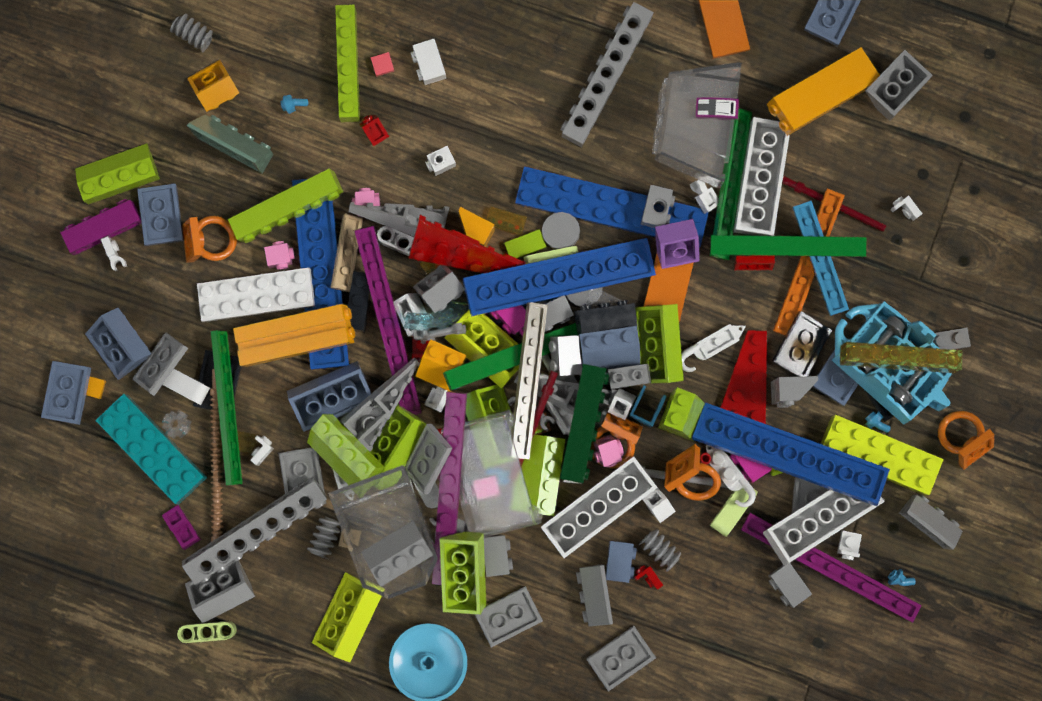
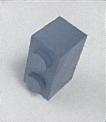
[605,541,637,583]

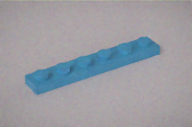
[792,201,849,316]

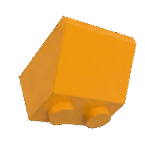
[187,60,239,112]
[459,207,495,247]
[416,339,467,391]

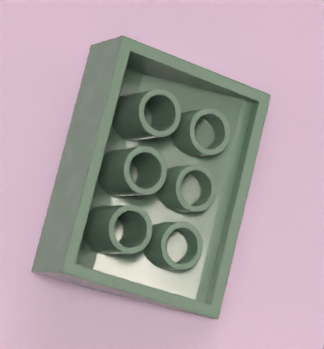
[187,114,274,174]

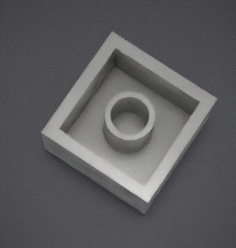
[413,265,465,313]

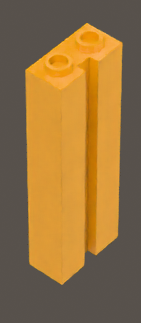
[767,47,880,136]
[233,304,355,367]

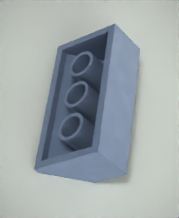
[287,361,372,432]

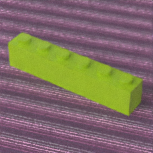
[335,5,360,122]
[228,169,343,243]

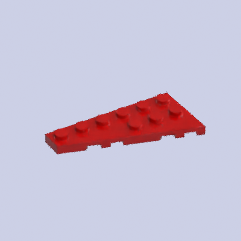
[409,215,526,273]
[720,330,767,424]

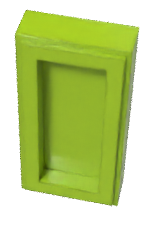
[504,229,546,259]

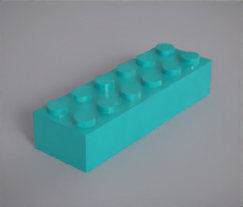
[95,394,207,505]

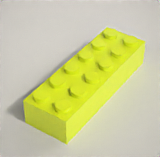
[821,415,944,496]

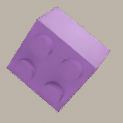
[655,219,699,269]

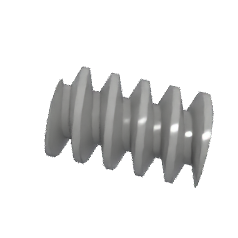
[170,14,213,52]
[307,516,343,560]
[639,529,681,572]

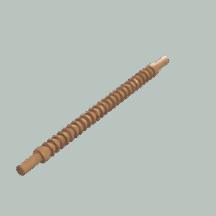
[210,369,223,556]

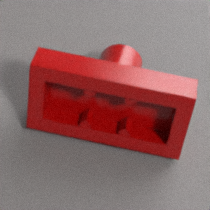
[734,255,775,270]

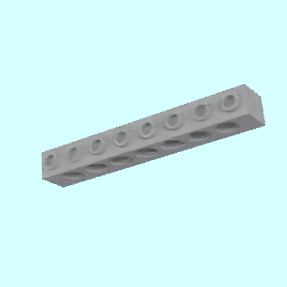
[561,2,654,148]
[182,476,327,585]

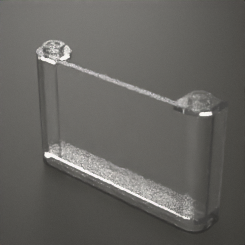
[441,410,542,537]

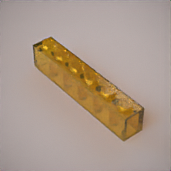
[840,342,962,373]

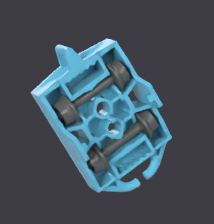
[832,301,957,424]

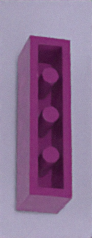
[60,199,142,256]

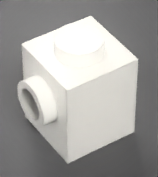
[425,146,456,176]
[608,388,637,420]
[642,488,676,523]

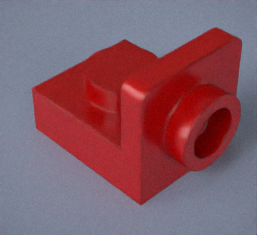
[359,114,390,146]
[412,336,429,363]
[633,565,663,590]

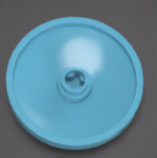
[389,623,467,701]

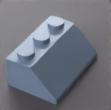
[85,308,151,380]
[578,326,641,370]

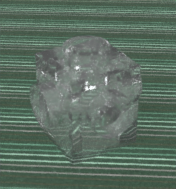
[162,410,192,439]

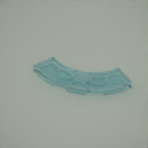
[404,300,468,330]

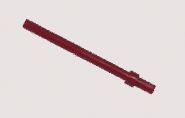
[782,176,887,232]
[509,370,558,481]

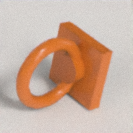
[182,216,237,263]
[938,411,994,470]
[590,412,643,468]
[664,444,721,501]

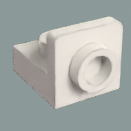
[890,196,922,221]
[251,435,274,466]
[837,531,862,560]

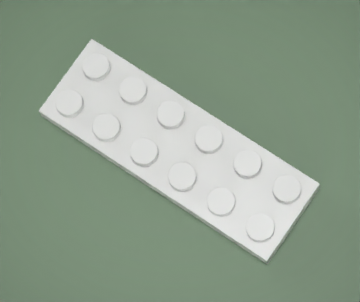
[197,268,315,322]

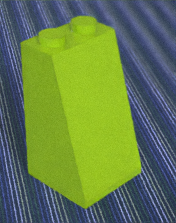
[658,387,705,442]

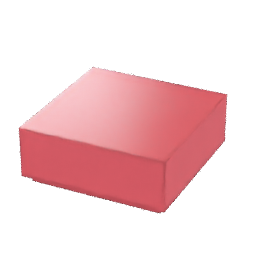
[371,52,394,77]

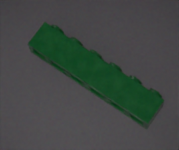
[560,364,609,483]

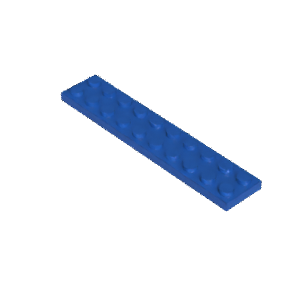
[515,167,708,248]
[292,179,349,370]
[462,238,656,317]
[692,402,890,506]

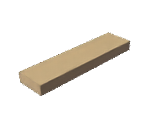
[331,213,363,292]

